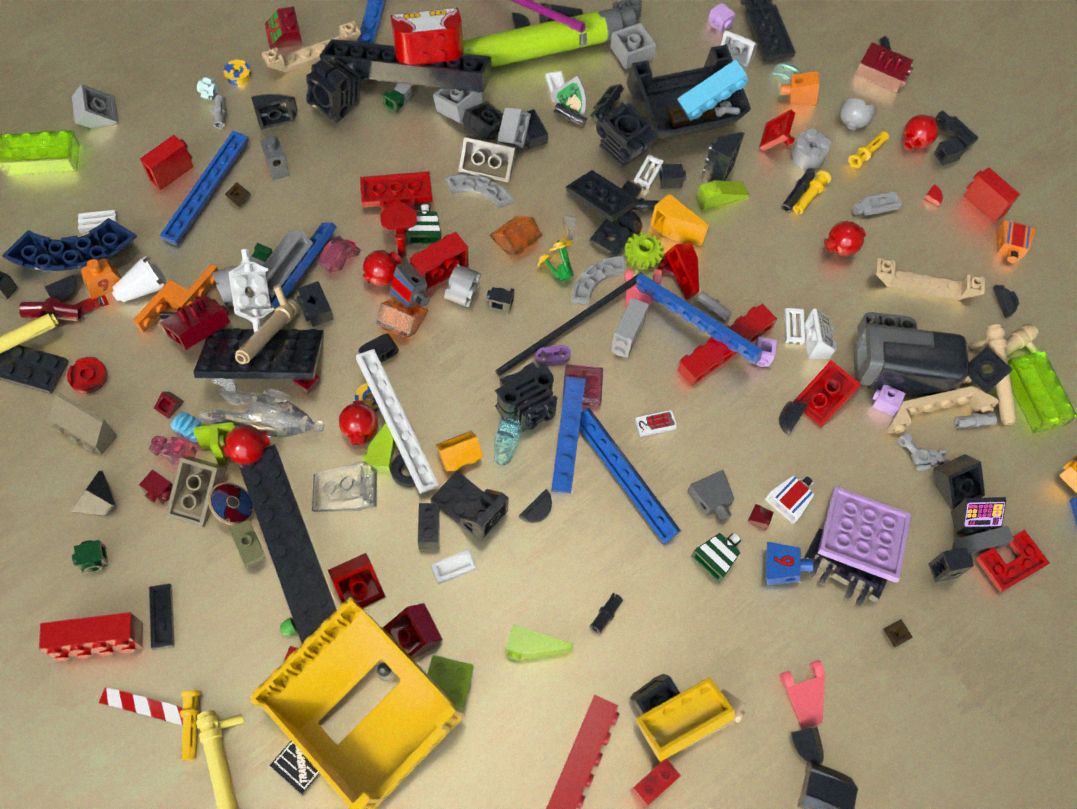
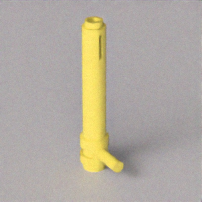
[0,314,59,354]
[196,710,244,809]

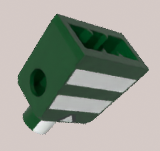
[407,205,442,245]
[691,533,741,583]

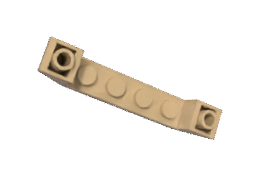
[261,21,361,73]
[876,258,985,300]
[887,386,999,434]

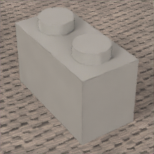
[497,108,531,148]

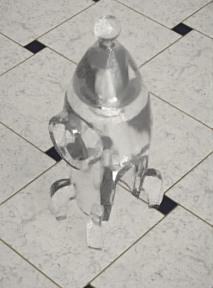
[198,378,324,438]

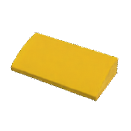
[636,677,735,762]

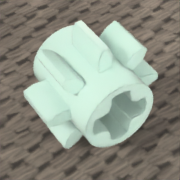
[197,77,219,99]

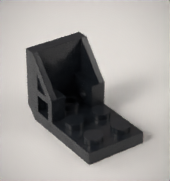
[430,471,509,541]

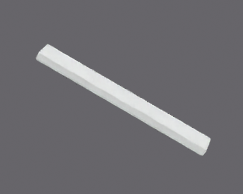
[356,349,439,494]

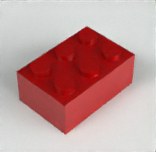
[410,231,469,292]

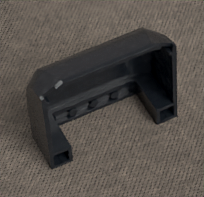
[627,44,751,140]

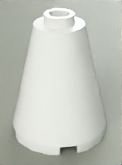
[112,255,166,302]

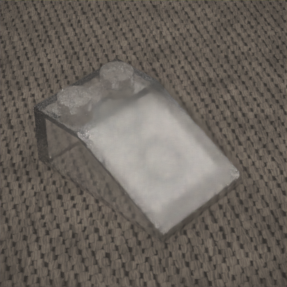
[312,461,377,512]

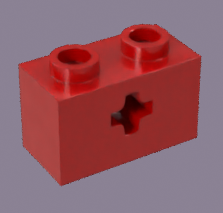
[630,758,681,808]

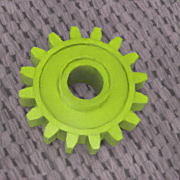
[625,232,664,270]

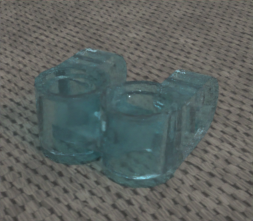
[494,416,522,465]

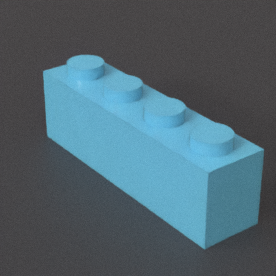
[678,60,749,121]

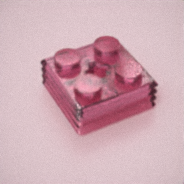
[563,364,603,406]

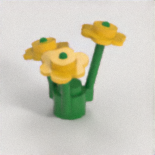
[537,238,574,281]

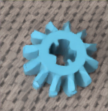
[170,412,204,444]

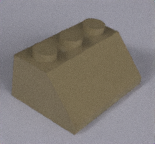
[458,135,518,183]
[48,392,117,454]

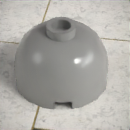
[840,98,875,130]

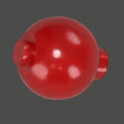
[903,114,939,150]
[824,221,866,256]
[362,250,402,287]
[339,401,378,445]
[222,425,270,465]

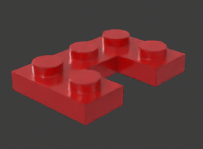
[975,530,1050,593]

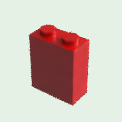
[140,135,194,191]
[964,167,1020,223]

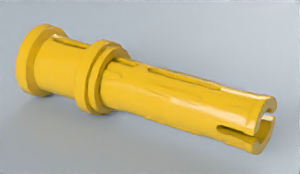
[848,131,889,168]
[793,170,832,214]
[180,690,201,761]

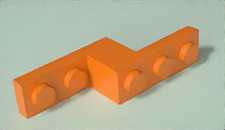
[133,263,219,333]

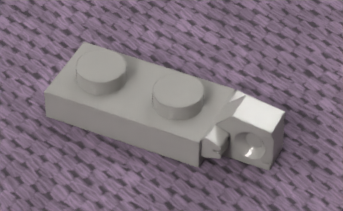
[851,191,902,215]

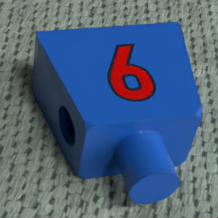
[766,542,813,585]

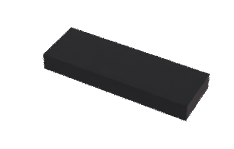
[149,584,175,650]

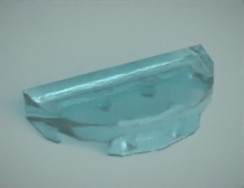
[771,63,802,81]

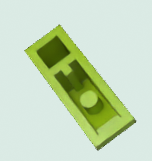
[696,180,750,211]
[362,423,395,474]
[505,624,574,660]

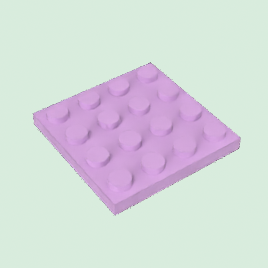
[818,486,911,583]

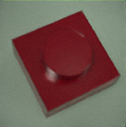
[292,374,321,394]

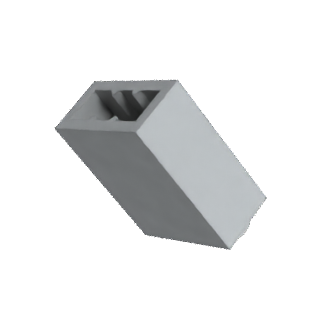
[611,298,649,358]

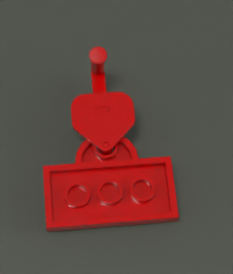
[360,171,433,258]

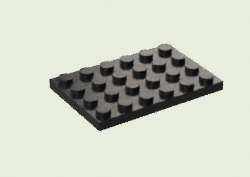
[193,328,324,379]

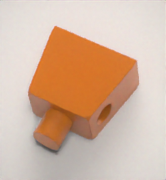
[780,71,819,106]

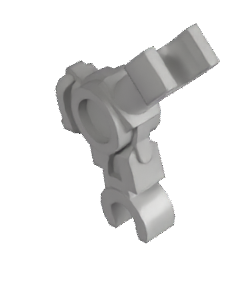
[897,432,950,471]

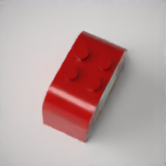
[390,8,464,65]

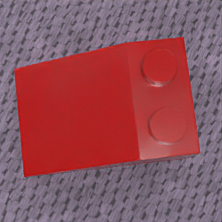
[793,360,862,427]

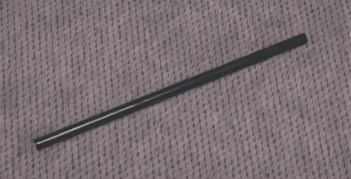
[495,272,644,376]

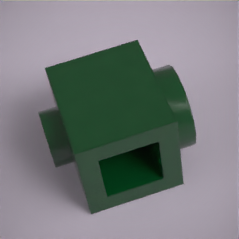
[72,540,108,573]

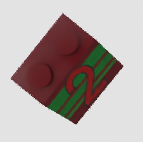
[265,6,303,50]

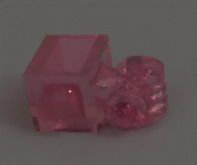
[149,436,197,465]

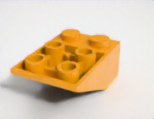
[650,194,709,247]

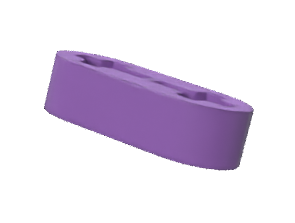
[535,345,571,366]

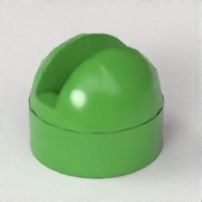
[280,617,298,636]

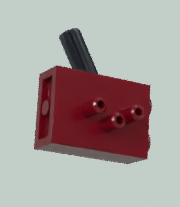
[855,36,914,92]
[159,295,231,350]

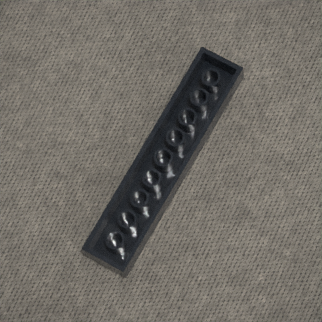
[319,39,492,93]
[238,444,337,644]

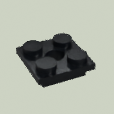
[590,218,633,256]
[968,347,1013,393]

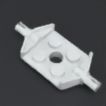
[228,249,274,333]

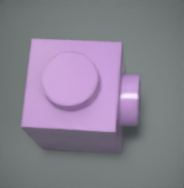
[708,3,735,33]
[751,337,777,367]
[872,385,906,416]

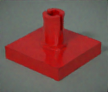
[759,109,795,152]

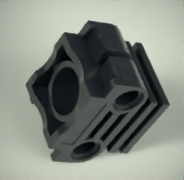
[306,58,361,123]
[596,102,658,168]
[495,362,557,432]

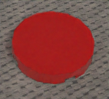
[67,357,108,394]

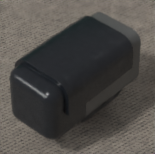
[854,312,970,396]

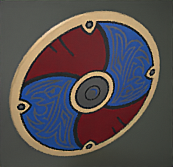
[208,482,255,526]

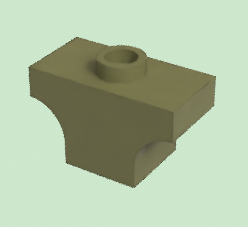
[229,520,265,566]

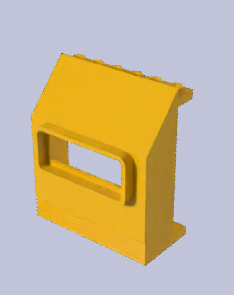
[250,597,466,809]

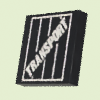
[269,741,321,795]

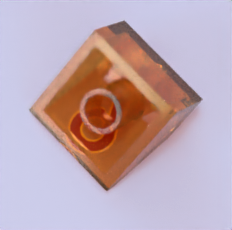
[490,216,543,256]
[375,298,428,338]

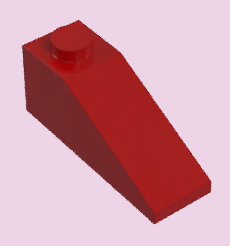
[665,242,699,301]

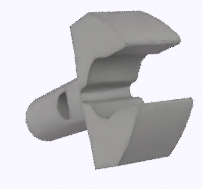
[714,101,741,116]

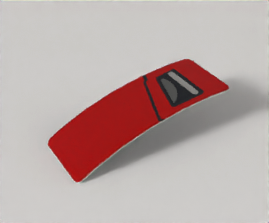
[75,295,110,314]

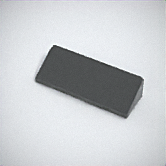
[952,526,1014,555]

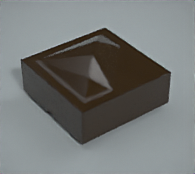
[225,182,251,207]
[883,619,913,648]

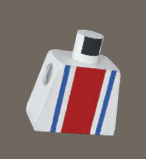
[765,476,814,525]

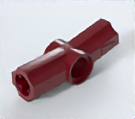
[19,297,82,322]

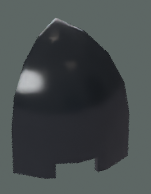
[618,210,643,235]
[45,274,76,301]
[779,401,808,436]
[791,727,824,764]

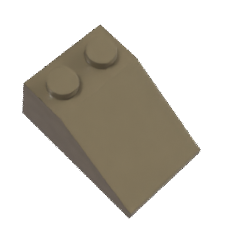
[165,457,227,527]

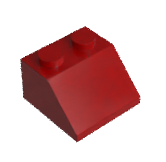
[328,553,386,607]
[383,603,443,659]

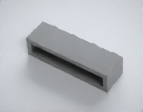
[263,230,313,298]

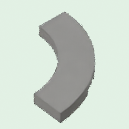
[445,174,514,209]
[571,256,625,304]

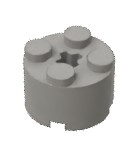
[791,128,831,170]
[444,264,481,307]
[212,265,250,308]

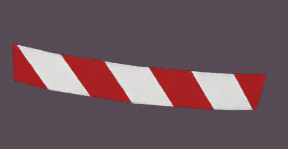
[99,687,183,726]

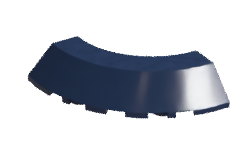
[2,218,137,271]

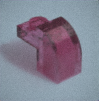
[318,236,361,273]

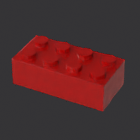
[39,612,143,661]

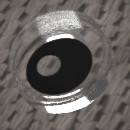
[376,660,397,681]

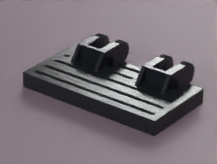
[803,528,887,606]

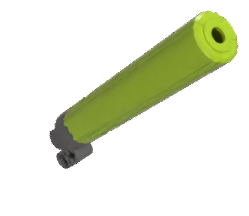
[463,0,642,68]

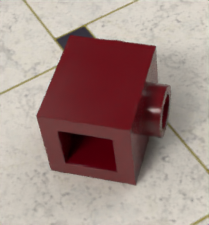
[139,469,173,505]

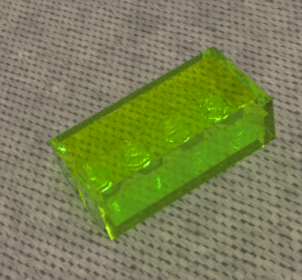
[0,130,80,176]
[1008,351,1077,433]

